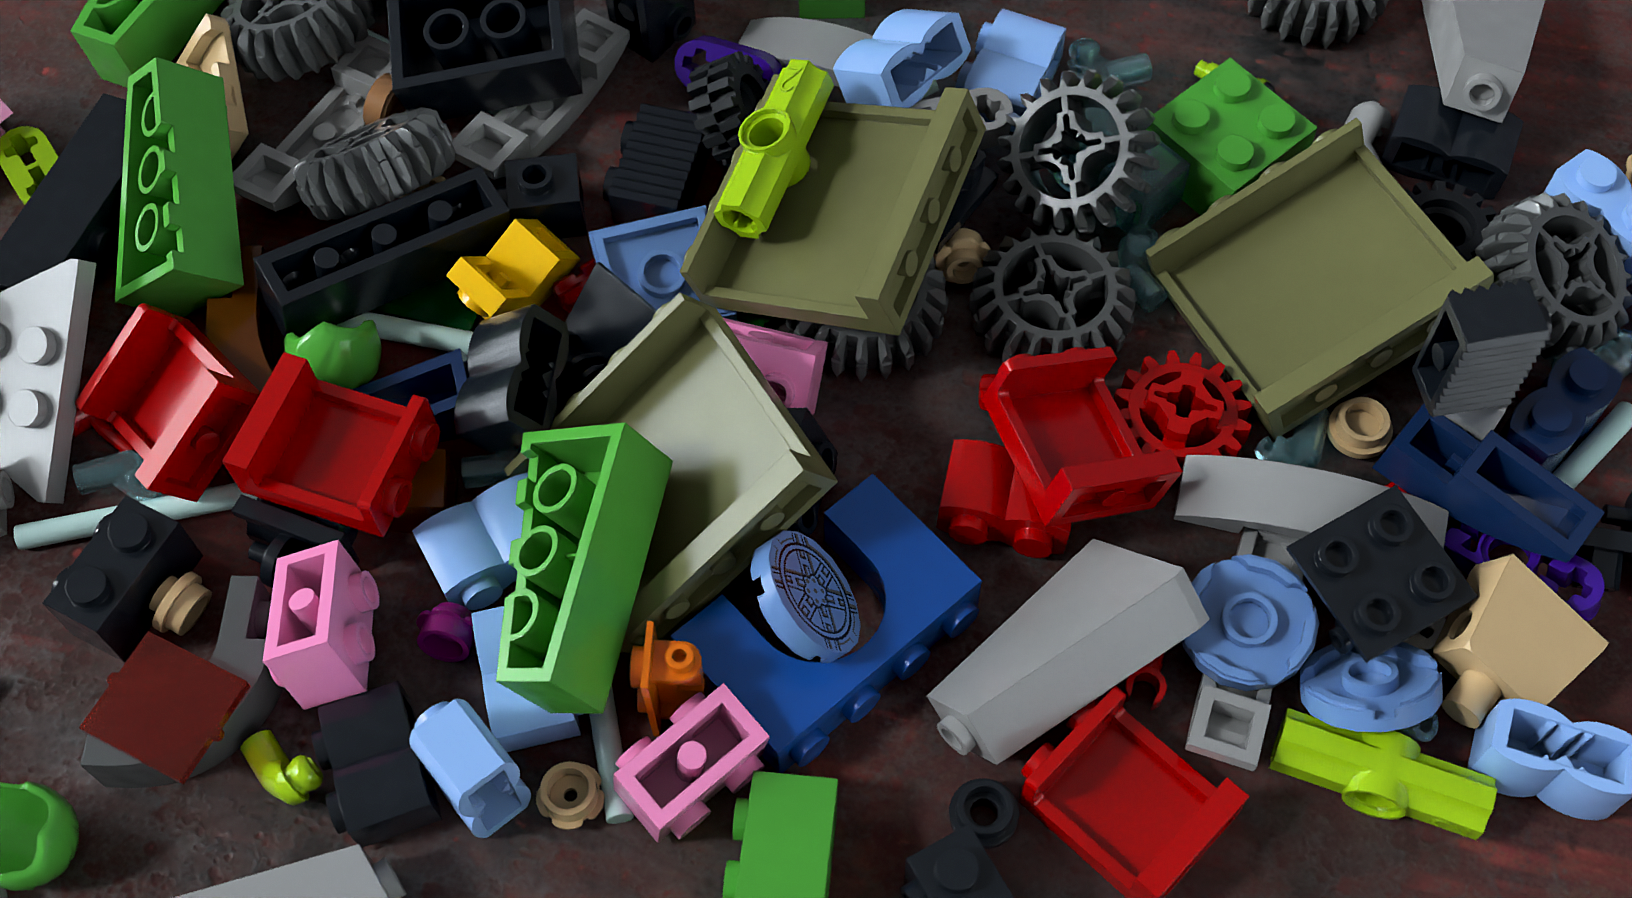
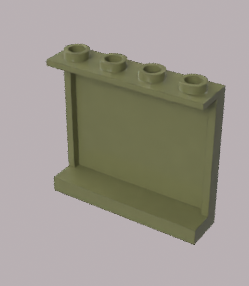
[679,74,986,336]
[1145,117,1494,440]
[504,292,838,653]

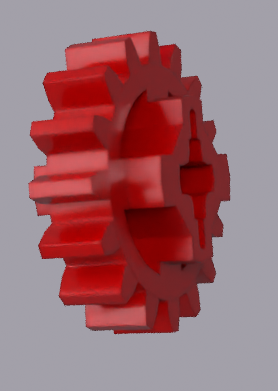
[1114,350,1252,470]

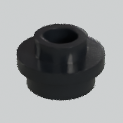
[949,778,1019,849]

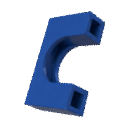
[671,474,982,773]

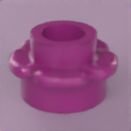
[416,602,476,662]

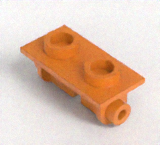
[630,621,708,737]

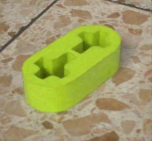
[0,126,58,206]

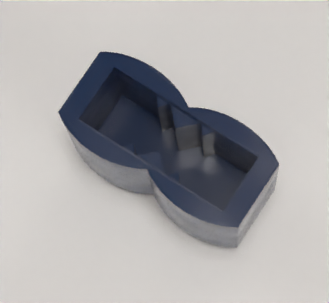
[1499,347,1622,473]

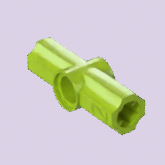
[713,59,834,239]
[1269,708,1497,840]

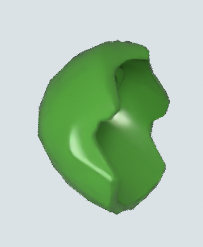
[284,320,382,390]
[0,781,79,891]

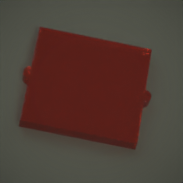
[79,631,251,785]

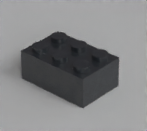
[387,0,583,121]

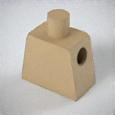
[1432,554,1609,728]

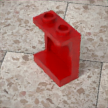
[75,303,261,502]
[981,346,1183,527]
[222,352,440,538]
[1019,686,1250,898]

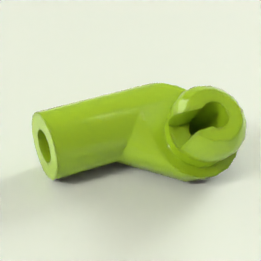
[240,730,323,806]

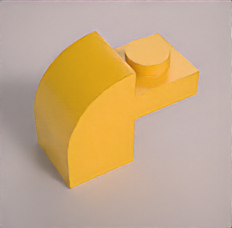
[446,219,581,319]

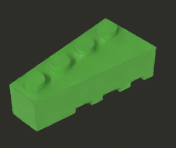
[70,0,224,88]
[115,57,244,317]
[496,422,673,714]
[723,771,838,898]

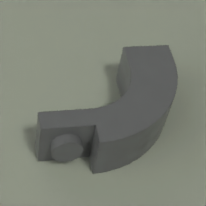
[80,575,284,788]

